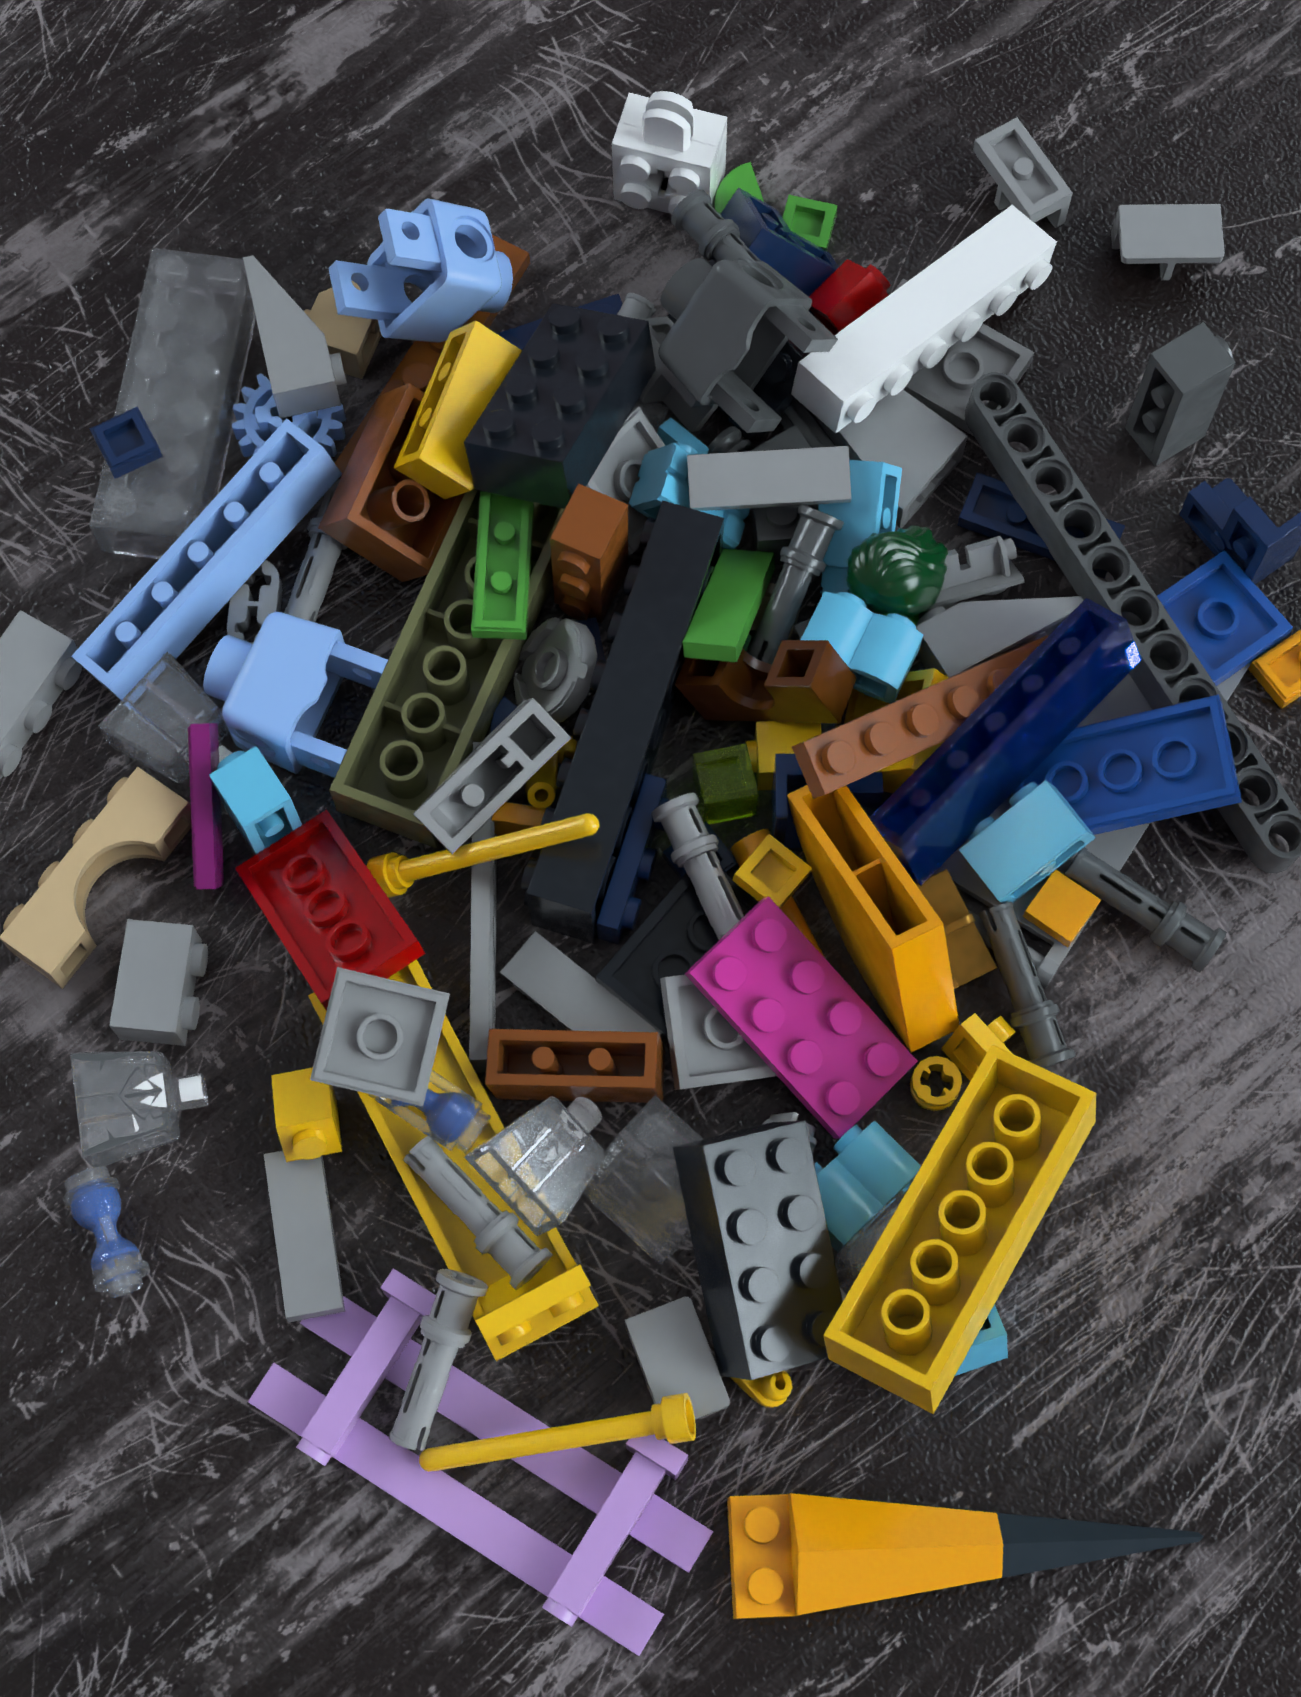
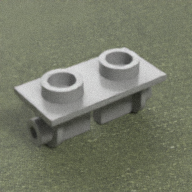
[928,536,1025,610]

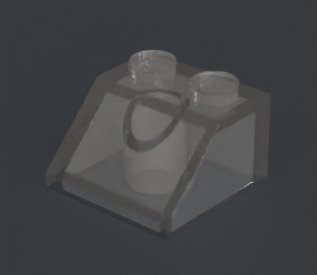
[579,1095,703,1266]

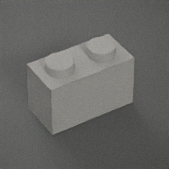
[109,919,208,1046]

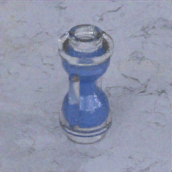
[368,1070,491,1154]
[63,1166,150,1298]

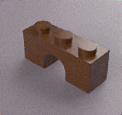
[674,640,857,724]

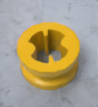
[910,1056,962,1111]

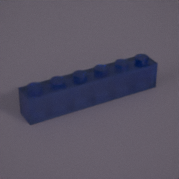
[869,598,1141,886]

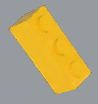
[394,321,522,499]

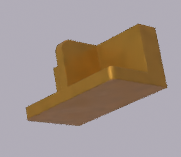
[916,869,997,989]

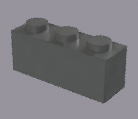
[1125,322,1236,467]

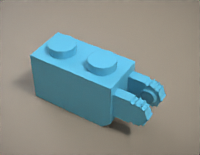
[818,460,902,595]

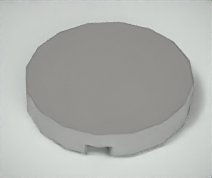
[513,617,597,723]

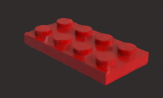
[235,810,426,1011]

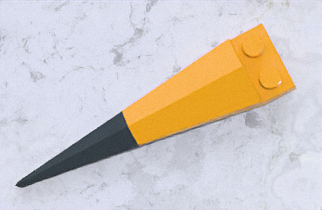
[727,1493,1204,1619]

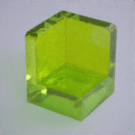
[693,743,758,825]

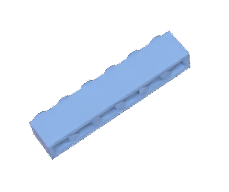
[71,418,342,709]

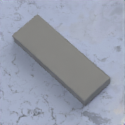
[687,446,851,511]
[500,931,662,1038]
[264,1151,345,1322]

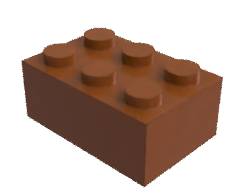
[318,383,465,582]

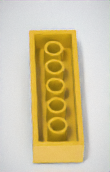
[823,1044,1096,1414]

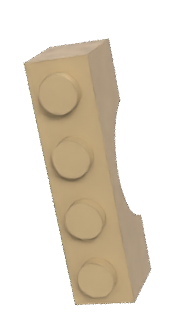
[0,766,191,989]

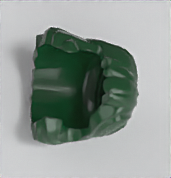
[846,526,948,618]

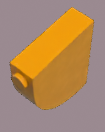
[787,785,960,1053]

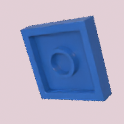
[1157,550,1293,686]

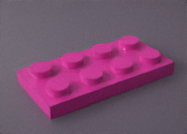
[684,896,918,1139]

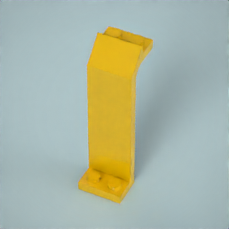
[308,960,599,1361]

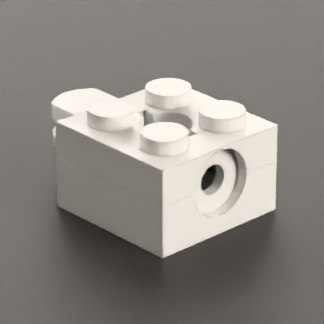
[612,91,727,215]

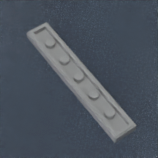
[469,742,497,1073]

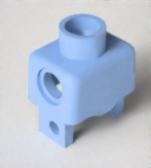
[328,198,513,343]
[203,612,388,778]

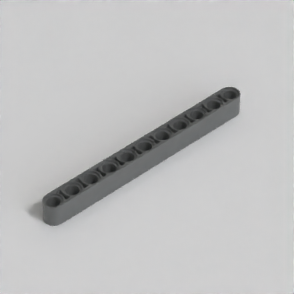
[965,372,1301,874]

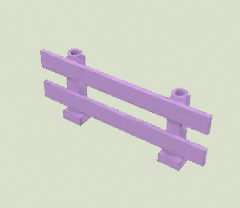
[248,1268,713,1656]

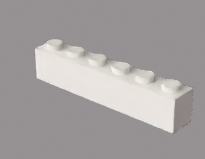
[791,205,1057,434]

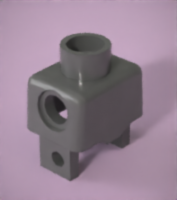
[658,257,838,433]

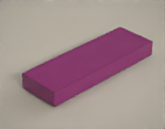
[188,723,224,889]

